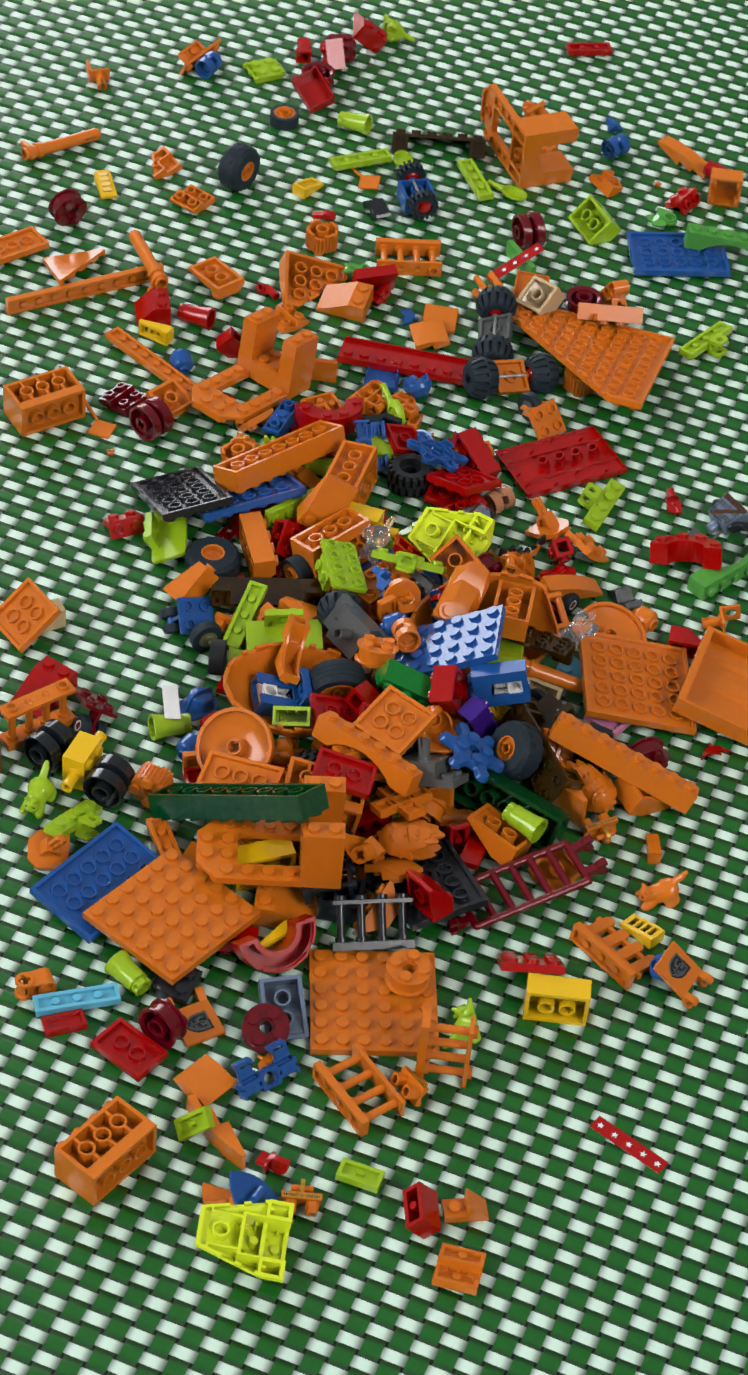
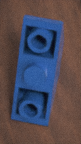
[262,398,298,437]

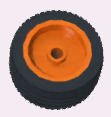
[309,658,366,697]

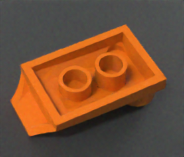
[188,256,245,300]
[431,561,490,620]

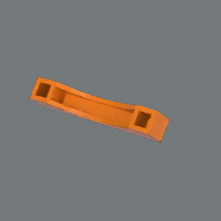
[312,710,424,797]

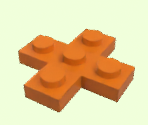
[370,784,433,821]

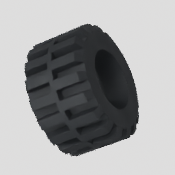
[387,453,433,498]

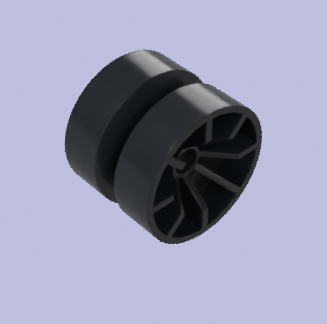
[23,719,75,772]
[83,754,135,808]

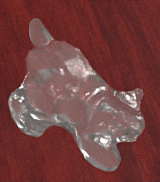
[358,516,395,566]
[557,610,599,649]

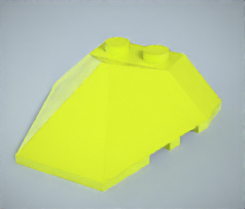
[408,507,495,576]
[194,1199,295,1283]

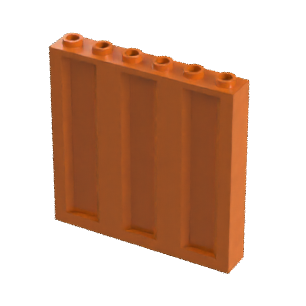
[672,625,748,746]

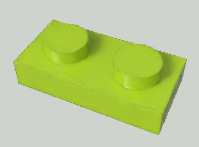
[173,1106,215,1142]
[335,1157,385,1194]

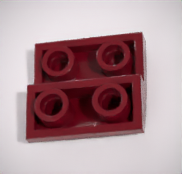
[98,382,147,416]

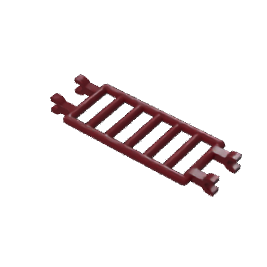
[447,834,608,936]

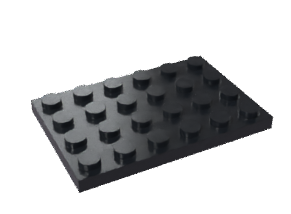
[131,466,233,522]
[371,826,489,932]

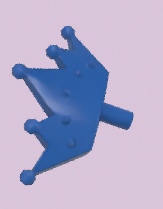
[399,308,419,326]

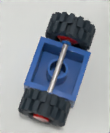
[396,160,439,220]

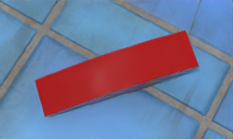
[460,829,488,871]

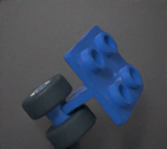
[160,597,214,635]

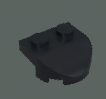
[152,968,203,1007]

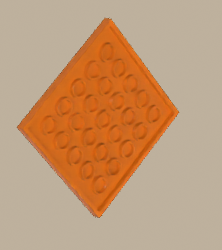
[577,629,697,736]
[83,847,261,986]
[309,949,440,1057]

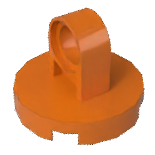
[383,577,421,614]

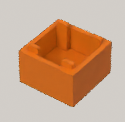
[707,167,744,208]

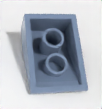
[257,974,309,1040]

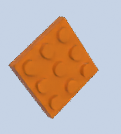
[0,577,62,653]
[352,684,437,757]

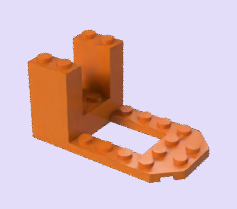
[480,84,579,189]
[191,306,319,424]
[196,775,346,889]

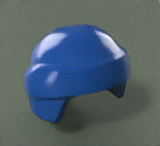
[402,373,432,399]

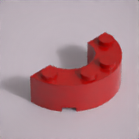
[294,397,363,435]
[649,532,722,570]
[230,914,316,973]

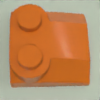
[146,377,192,419]
[527,842,580,891]

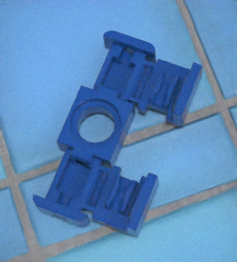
[353,419,389,471]
[230,1039,301,1101]

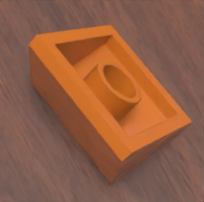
[422,303,459,334]
[311,358,339,383]

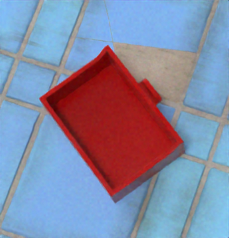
[292,65,335,114]
[351,264,398,291]

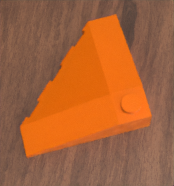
[279,250,347,308]

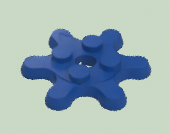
[407,432,469,473]
[438,722,505,783]

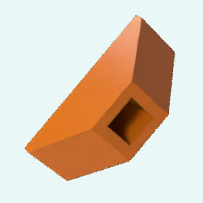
[352,880,398,936]

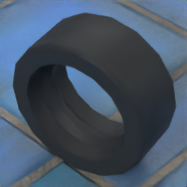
[208,639,227,676]

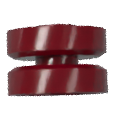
[512,211,546,250]
[129,396,173,442]

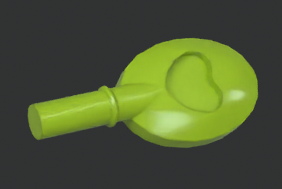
[393,150,413,167]
[487,179,527,201]
[380,383,405,425]

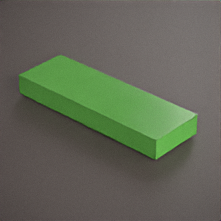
[506,239,537,273]

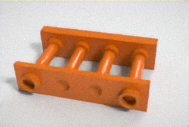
[375,237,442,277]
[0,678,77,752]
[415,1010,479,1088]
[312,1042,406,1137]

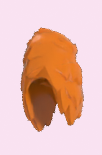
[565,759,617,813]
[376,820,445,861]

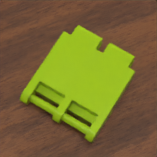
[243,57,286,84]

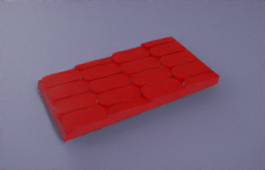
[495,426,628,499]

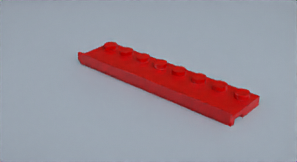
[337,336,471,386]

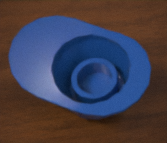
[179,687,218,721]

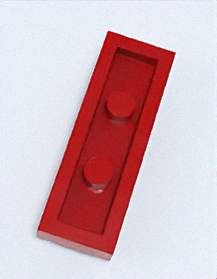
[566,42,612,57]

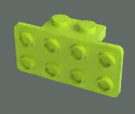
[143,511,187,564]
[315,538,368,594]
[245,608,323,651]

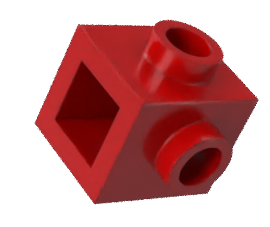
[547,536,575,564]

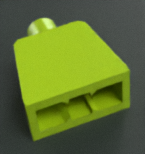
[272,706,311,730]

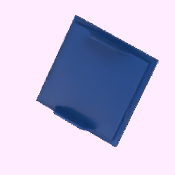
[363,365,400,392]

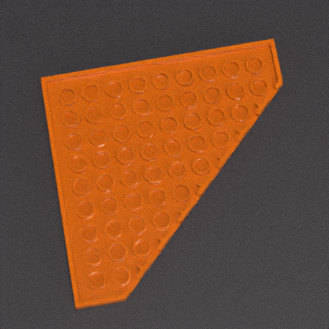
[513,298,675,410]

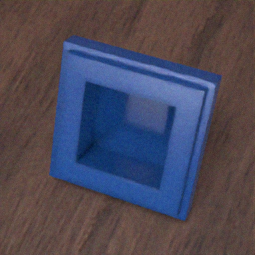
[606,117,623,132]

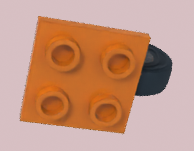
[517,391,567,440]

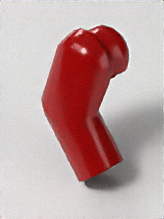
[312,210,336,222]
[256,283,280,300]

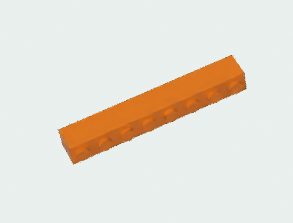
[548,711,700,814]

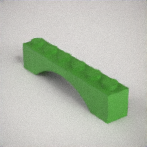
[684,223,748,251]
[687,553,748,601]

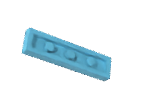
[32,982,121,1017]

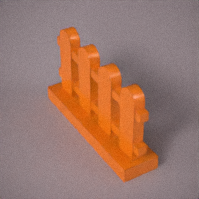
[569,916,655,990]

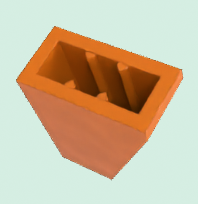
[163,561,219,600]

